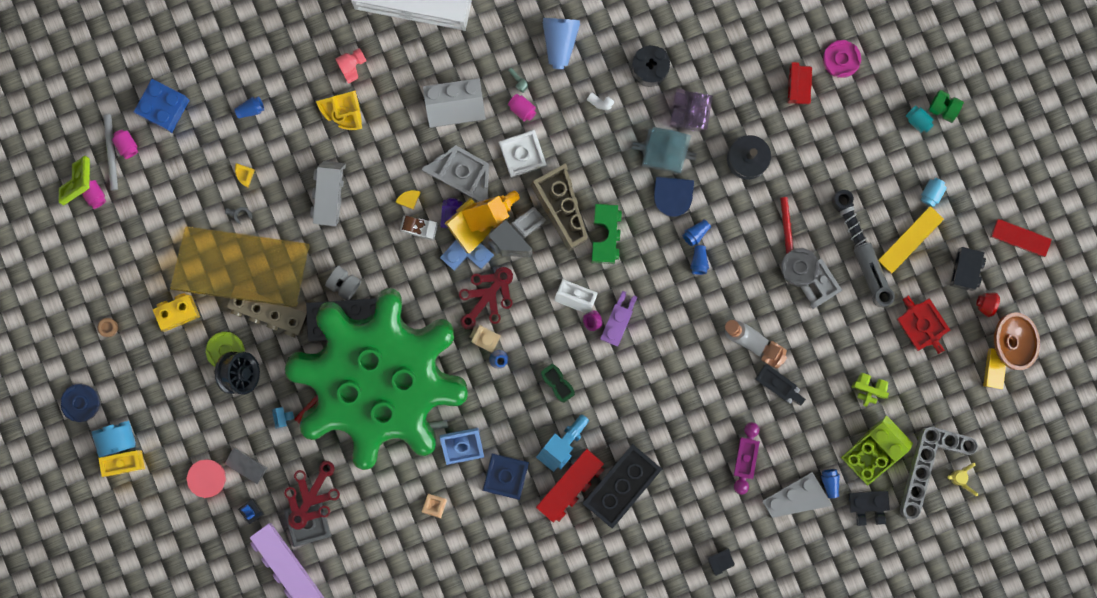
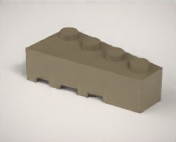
[531,163,588,252]

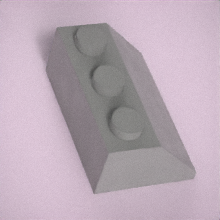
[423,78,486,128]

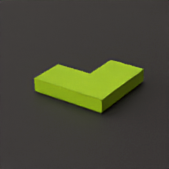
[58,156,90,206]

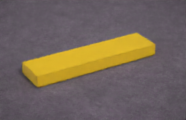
[878,206,944,274]

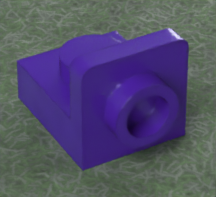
[441,198,462,228]

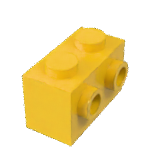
[152,293,200,332]

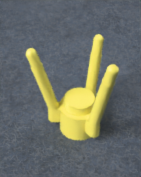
[947,463,978,496]

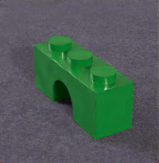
[592,204,622,264]

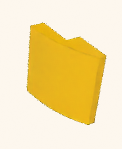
[445,198,493,253]

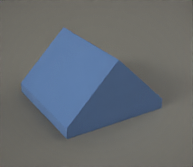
[439,428,484,465]

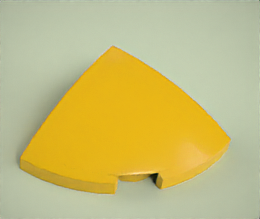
[316,91,362,130]

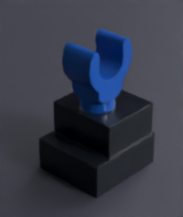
[238,498,264,525]

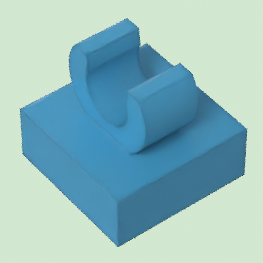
[272,407,294,429]

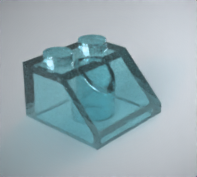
[643,127,691,174]

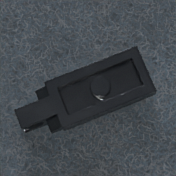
[755,364,806,406]

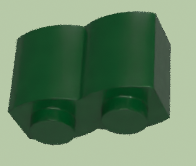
[541,364,575,403]

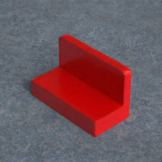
[788,62,812,105]

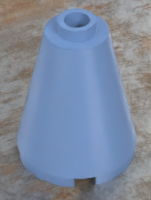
[543,18,580,69]

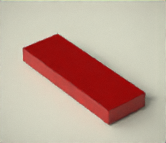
[990,219,1052,257]

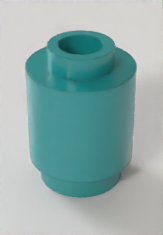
[906,105,934,133]

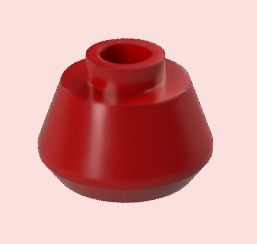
[976,292,1000,318]

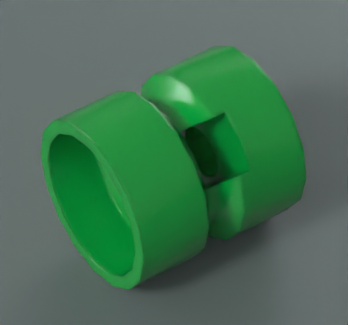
[928,89,964,123]

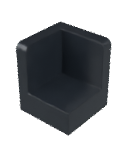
[706,548,735,576]

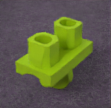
[851,373,889,407]

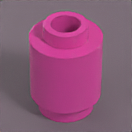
[508,94,536,121]
[112,129,138,159]
[82,180,106,209]

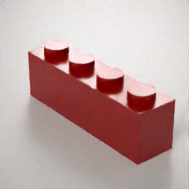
[536,449,604,523]

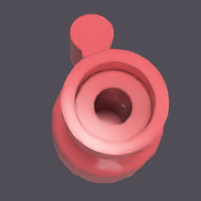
[335,48,366,84]

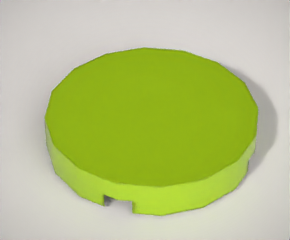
[205,332,245,367]

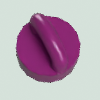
[583,310,602,331]

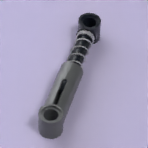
[832,190,895,308]

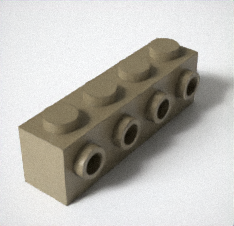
[227,286,307,338]

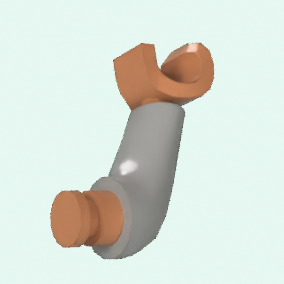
[725,320,787,369]

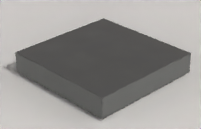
[284,502,332,547]

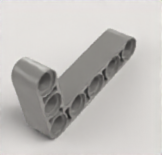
[900,427,978,519]

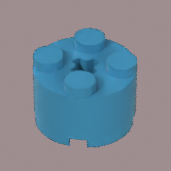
[91,421,136,458]

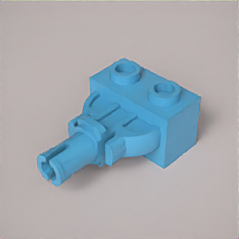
[536,415,589,472]

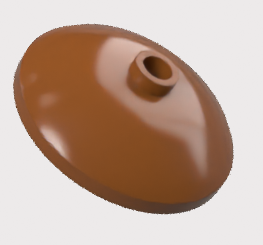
[994,312,1040,370]

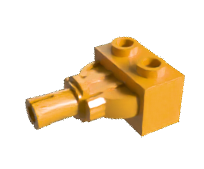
[462,191,520,232]

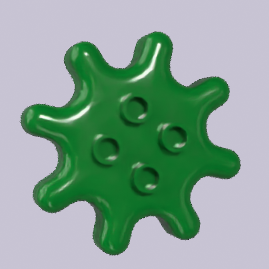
[285,288,468,470]

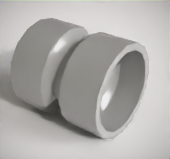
[325,266,361,300]

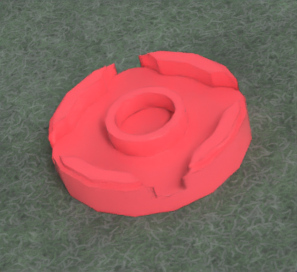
[187,459,226,498]

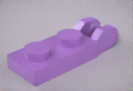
[600,291,637,347]

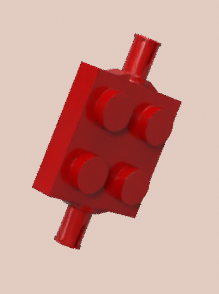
[896,295,951,354]

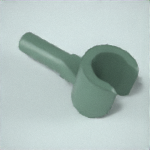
[508,68,528,93]

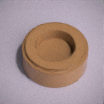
[97,318,118,337]

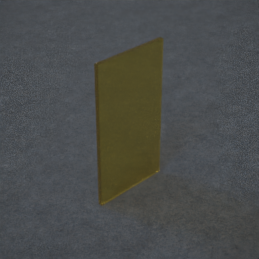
[170,226,310,307]

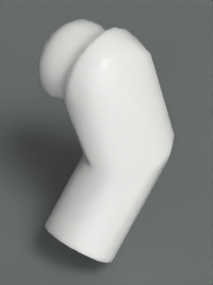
[587,93,614,110]

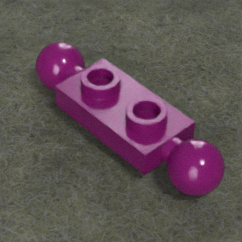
[733,422,760,495]

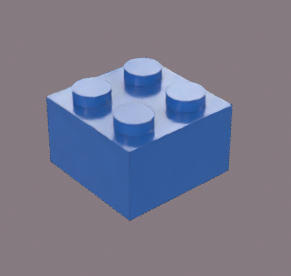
[134,79,190,133]

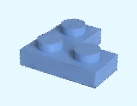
[440,240,494,271]

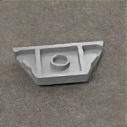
[422,145,489,202]

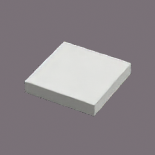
[499,130,547,178]

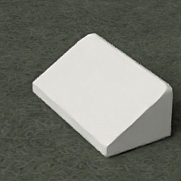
[554,279,598,313]

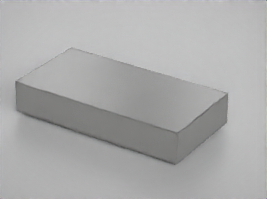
[510,207,546,239]

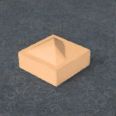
[422,494,447,518]

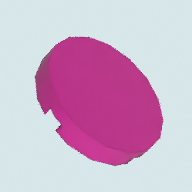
[823,40,861,78]

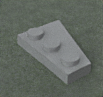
[762,472,832,518]

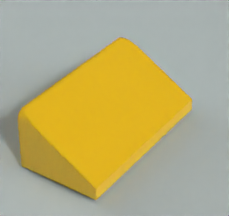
[983,348,1006,389]

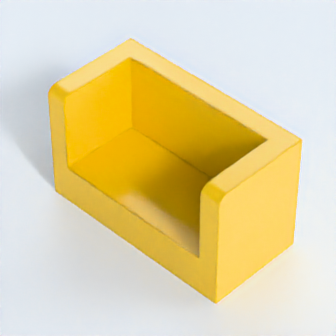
[98,450,145,477]

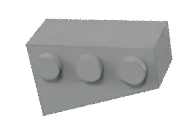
[310,161,346,226]

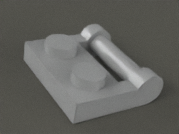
[801,258,842,309]

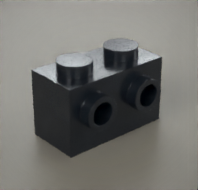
[950,247,986,291]

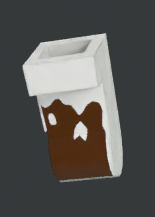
[400,216,438,241]

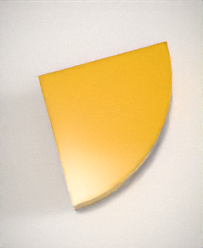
[235,163,255,188]
[396,190,421,210]

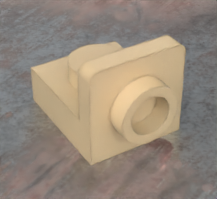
[470,325,501,353]

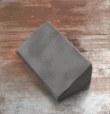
[225,448,268,484]

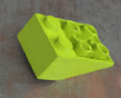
[841,415,913,486]

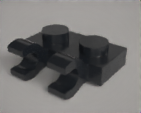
[849,491,890,526]

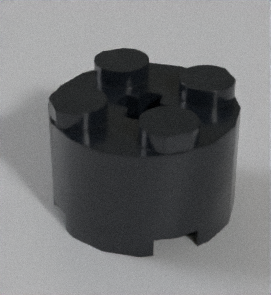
[631,45,670,87]

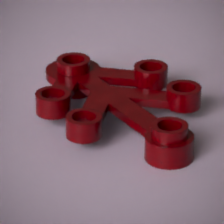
[459,267,513,330]
[284,461,340,530]

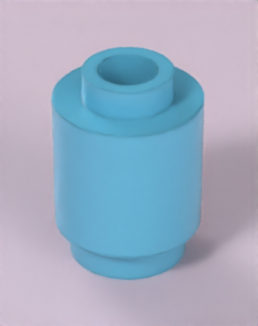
[920,178,947,207]

